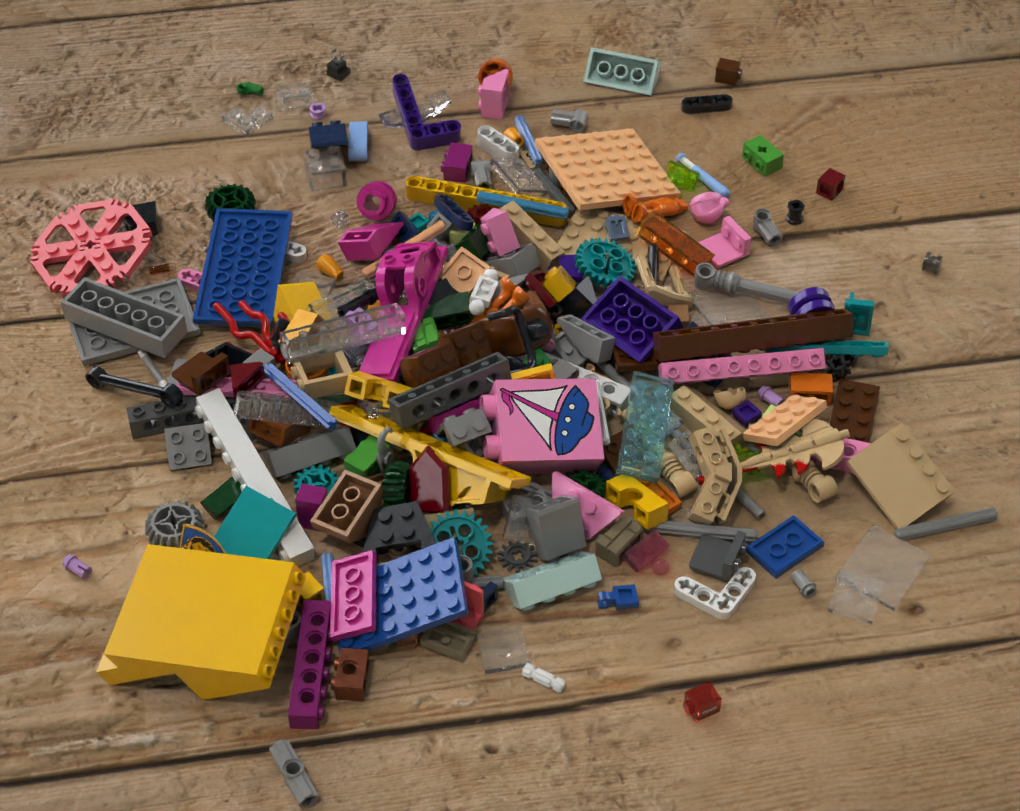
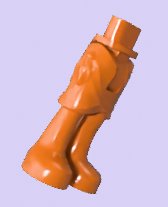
[623,193,688,223]
[470,276,530,324]

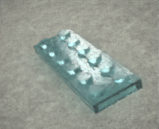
[616,371,674,483]

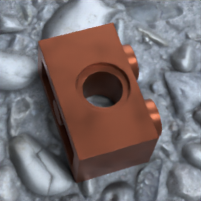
[331,648,370,702]

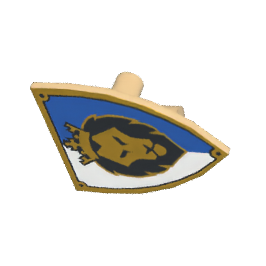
[179,523,226,554]

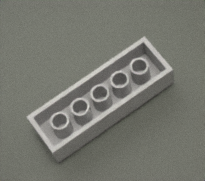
[61,277,187,358]

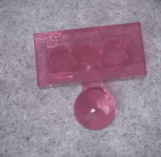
[622,529,670,576]

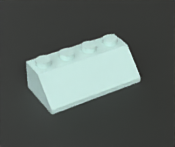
[583,47,661,96]
[503,551,602,611]

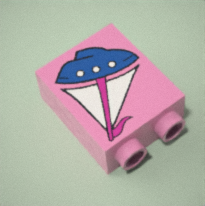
[480,378,604,474]

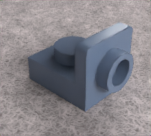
[604,215,629,242]

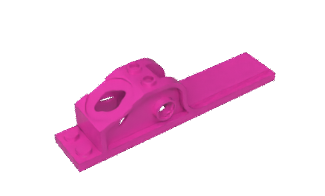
[359,242,449,383]

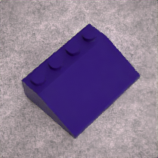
[581,275,684,364]

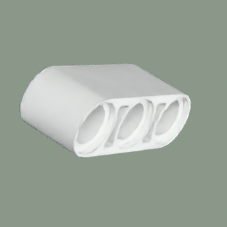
[477,125,519,167]

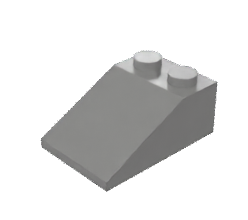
[482,243,541,277]

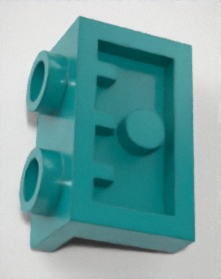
[844,292,874,336]

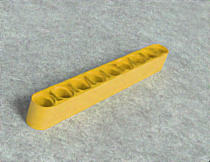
[405,176,567,227]

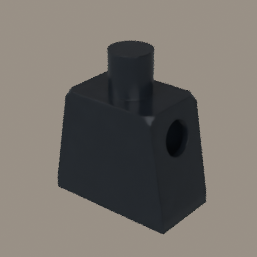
[122,201,158,239]

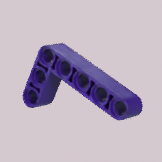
[393,74,461,150]

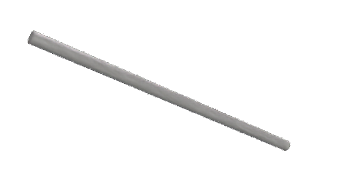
[596,361,766,520]

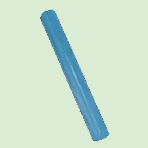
[477,191,569,219]

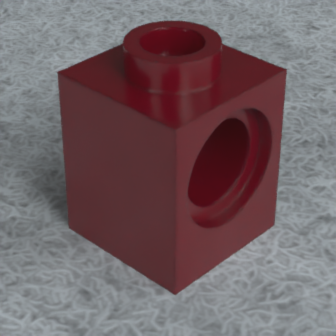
[816,168,846,201]

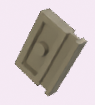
[420,621,476,661]

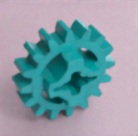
[293,465,339,494]

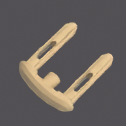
[635,254,694,309]

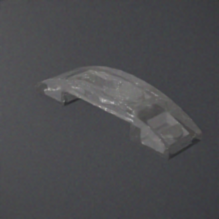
[379,90,451,128]

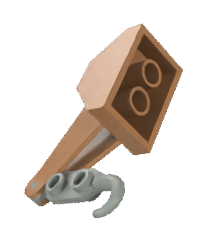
[310,427,396,543]

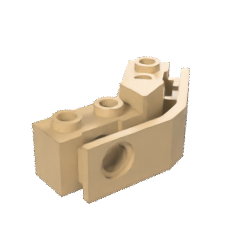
[688,425,742,526]

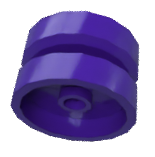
[788,287,835,315]

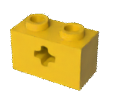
[543,265,576,302]

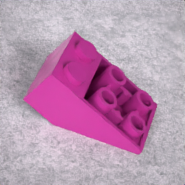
[338,222,404,261]

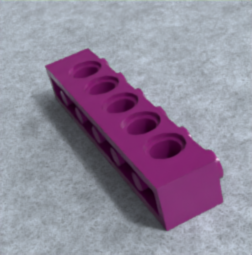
[288,600,333,730]

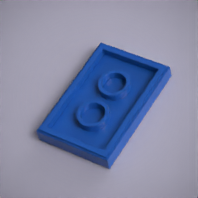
[746,515,824,579]

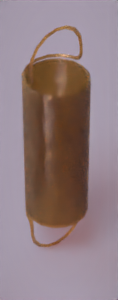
[143,263,176,275]

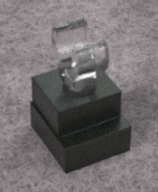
[327,49,350,82]

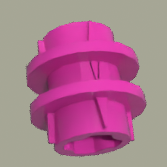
[356,181,397,221]

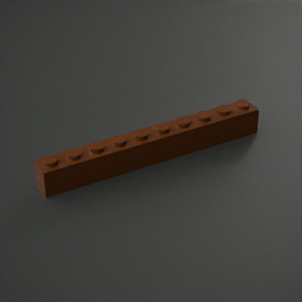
[653,308,853,363]

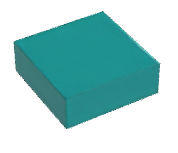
[409,212,430,233]

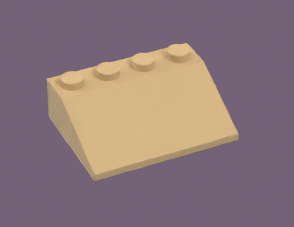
[846,423,955,528]

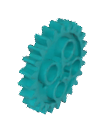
[574,237,637,289]
[430,509,493,577]

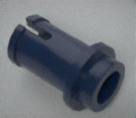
[596,465,618,483]

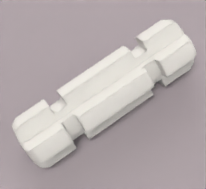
[522,663,566,693]

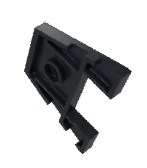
[362,501,437,566]

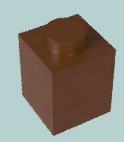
[715,58,743,86]

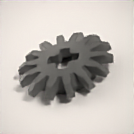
[498,540,537,573]

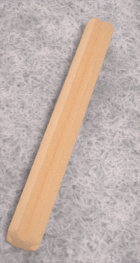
[362,220,447,279]

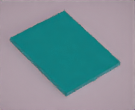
[214,486,297,559]

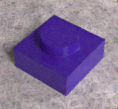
[732,400,762,427]

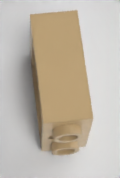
[291,348,353,399]

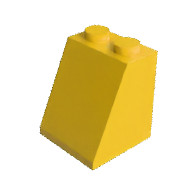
[273,282,333,340]

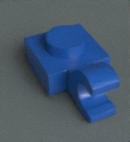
[597,584,639,610]

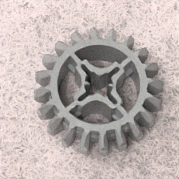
[145,500,204,548]

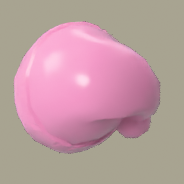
[690,192,729,224]

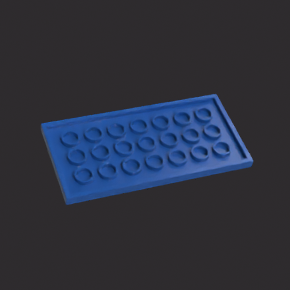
[193,208,293,328]

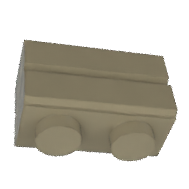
[595,516,644,567]

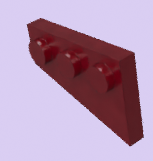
[525,270,556,308]

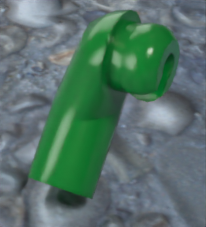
[237,82,264,95]

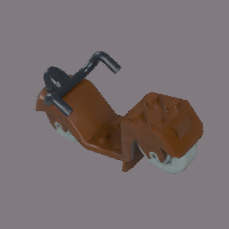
[400,303,554,388]

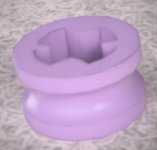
[310,103,326,120]

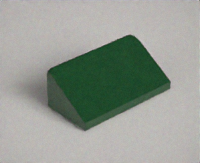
[200,477,242,519]

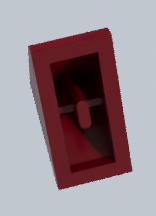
[230,361,265,403]

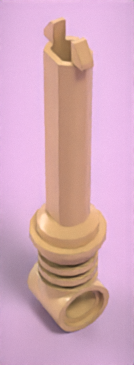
[617,403,698,499]
[748,419,838,503]

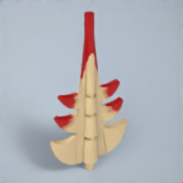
[697,419,850,485]

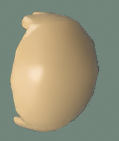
[713,387,747,410]

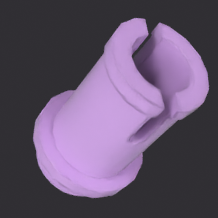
[758,385,785,406]
[62,554,92,580]

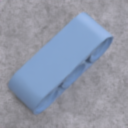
[348,121,368,162]

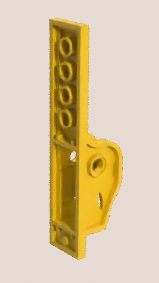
[329,404,532,507]

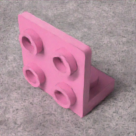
[697,216,751,268]

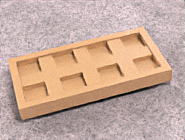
[743,395,827,446]

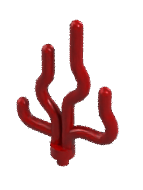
[213,300,290,365]

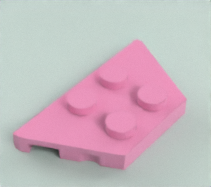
[552,471,625,541]

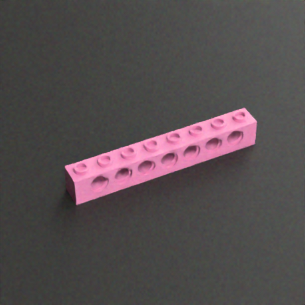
[658,348,826,386]

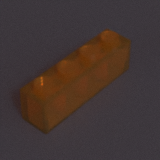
[636,210,715,277]

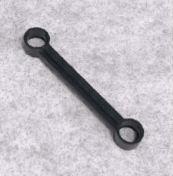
[85,366,183,407]

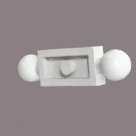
[469,269,499,315]

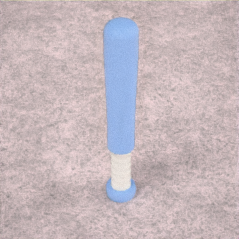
[676,153,730,198]

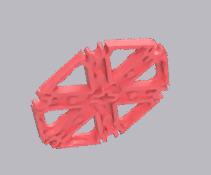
[30,199,152,296]

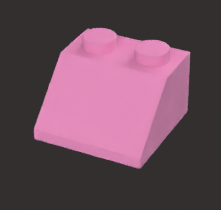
[478,69,509,120]
[480,208,520,256]

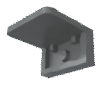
[689,531,748,582]

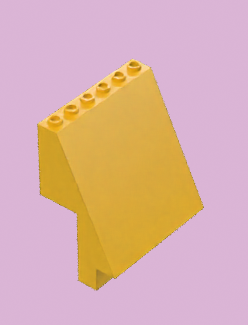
[96,544,306,700]

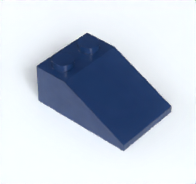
[308,120,348,149]

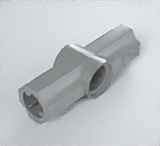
[269,739,319,808]

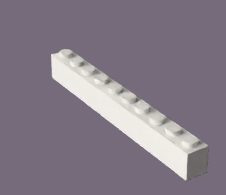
[195,388,315,566]

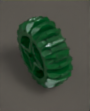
[205,183,256,222]
[382,461,411,507]

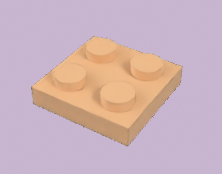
[438,246,492,297]

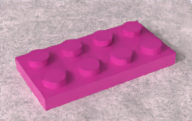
[330,550,376,642]

